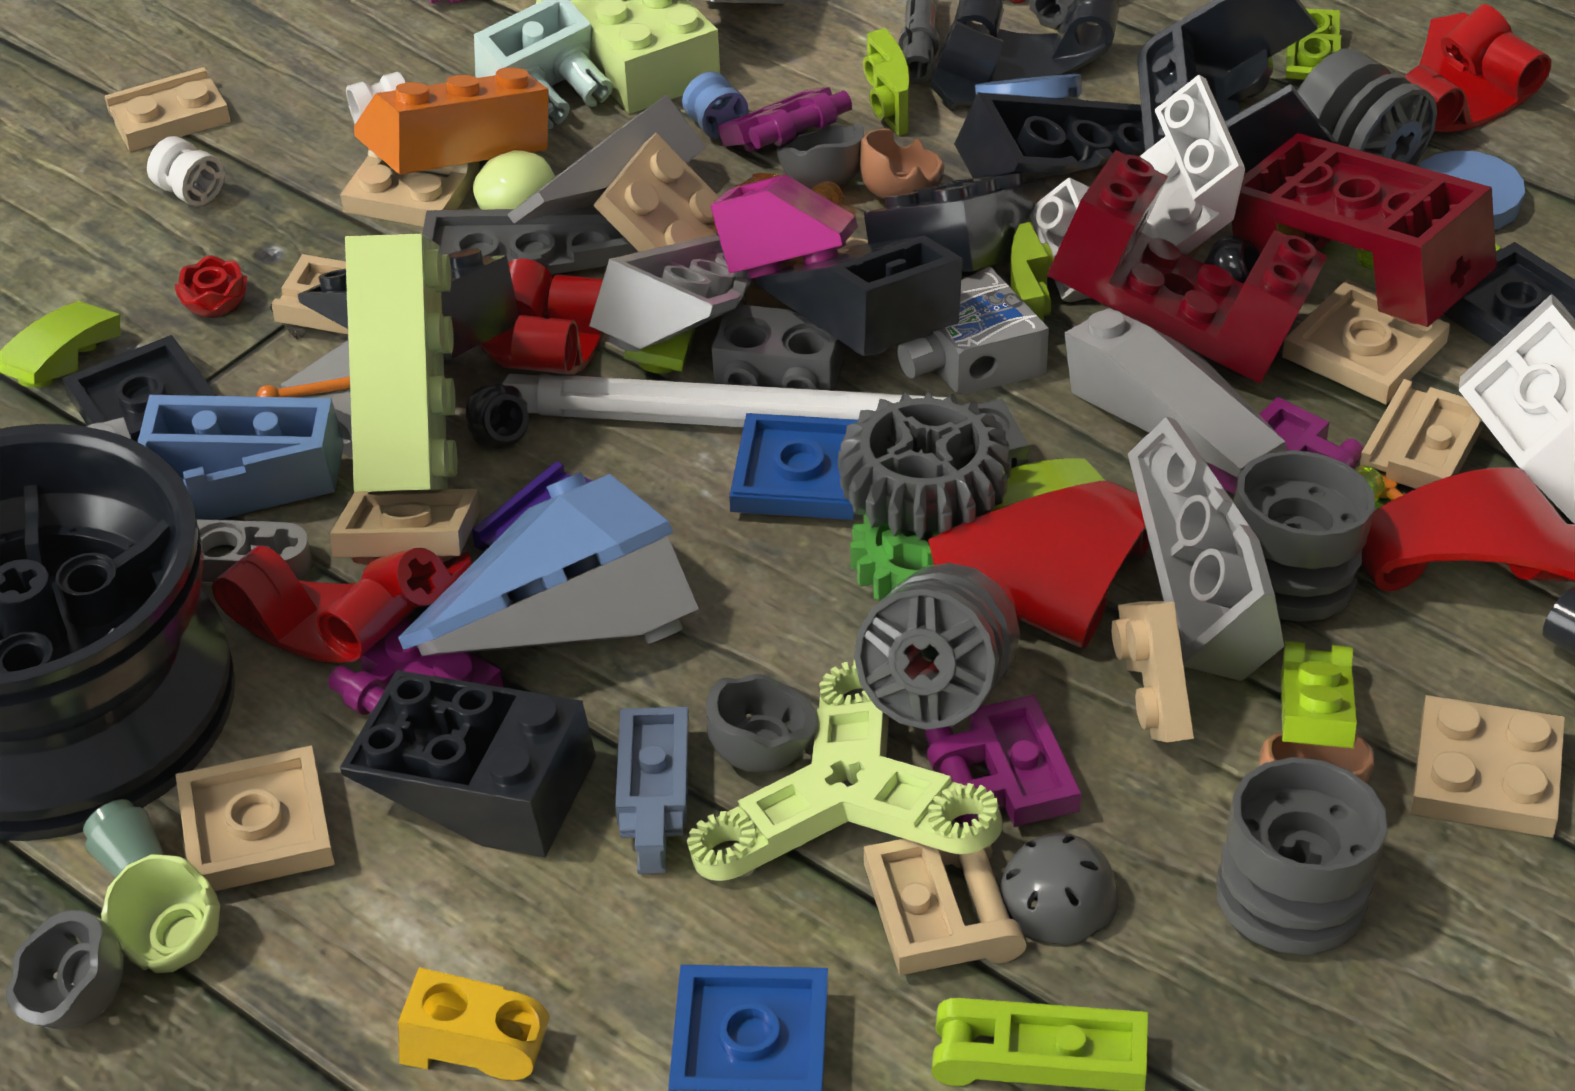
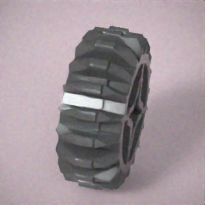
[838,391,1011,540]

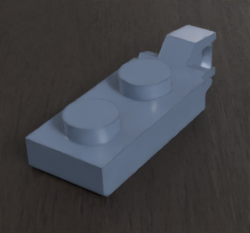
[615,707,689,874]

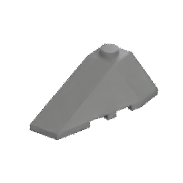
[507,95,706,224]
[589,235,753,352]
[1065,308,1286,478]
[1128,417,1284,681]
[417,537,699,656]

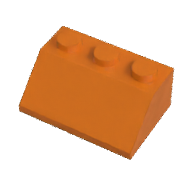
[354,67,549,175]

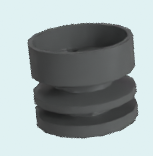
[1297,49,1437,166]
[1233,450,1375,622]
[854,563,1020,730]
[1216,757,1388,955]

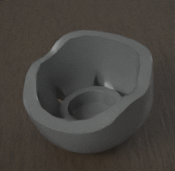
[777,123,864,190]
[706,674,817,773]
[1000,833,1118,945]
[6,910,124,1030]

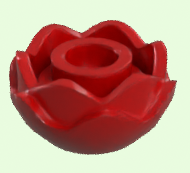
[175,255,248,318]

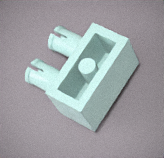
[474,0,613,129]

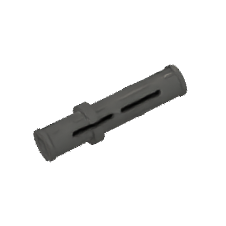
[899,0,940,84]

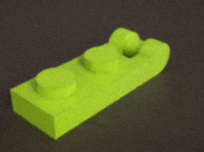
[1281,640,1357,749]
[931,998,1148,1091]

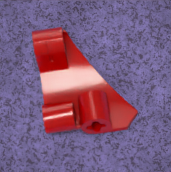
[1405,4,1552,132]
[479,258,604,374]
[1362,468,1575,591]
[928,481,1150,649]
[212,546,473,663]

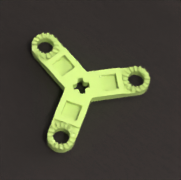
[687,660,1003,881]

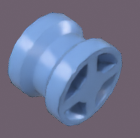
[682,72,749,139]

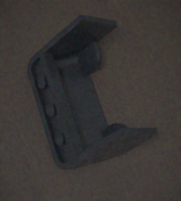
[1137,0,1338,175]

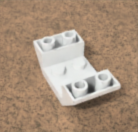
[1030,75,1245,303]
[1459,294,1575,524]

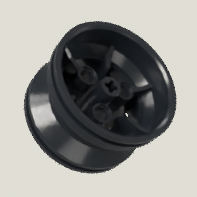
[0,424,235,841]

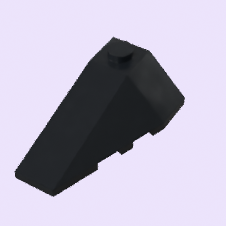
[954,92,1145,181]

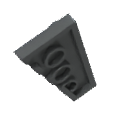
[422,208,638,275]

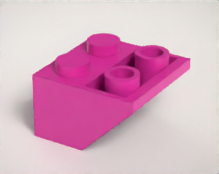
[710,174,858,278]

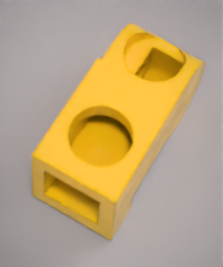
[398,967,550,1081]

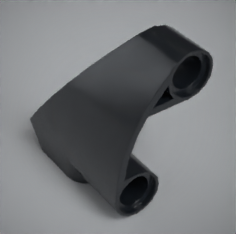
[930,0,1119,109]

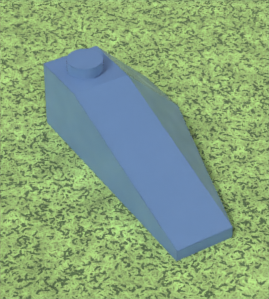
[398,472,674,650]

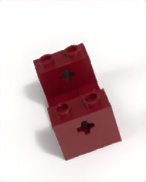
[1231,133,1497,327]
[1047,150,1328,384]

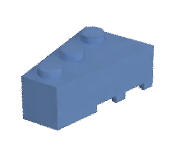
[138,395,344,520]

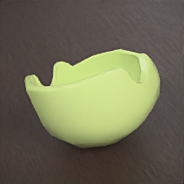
[473,150,555,210]
[101,854,220,973]

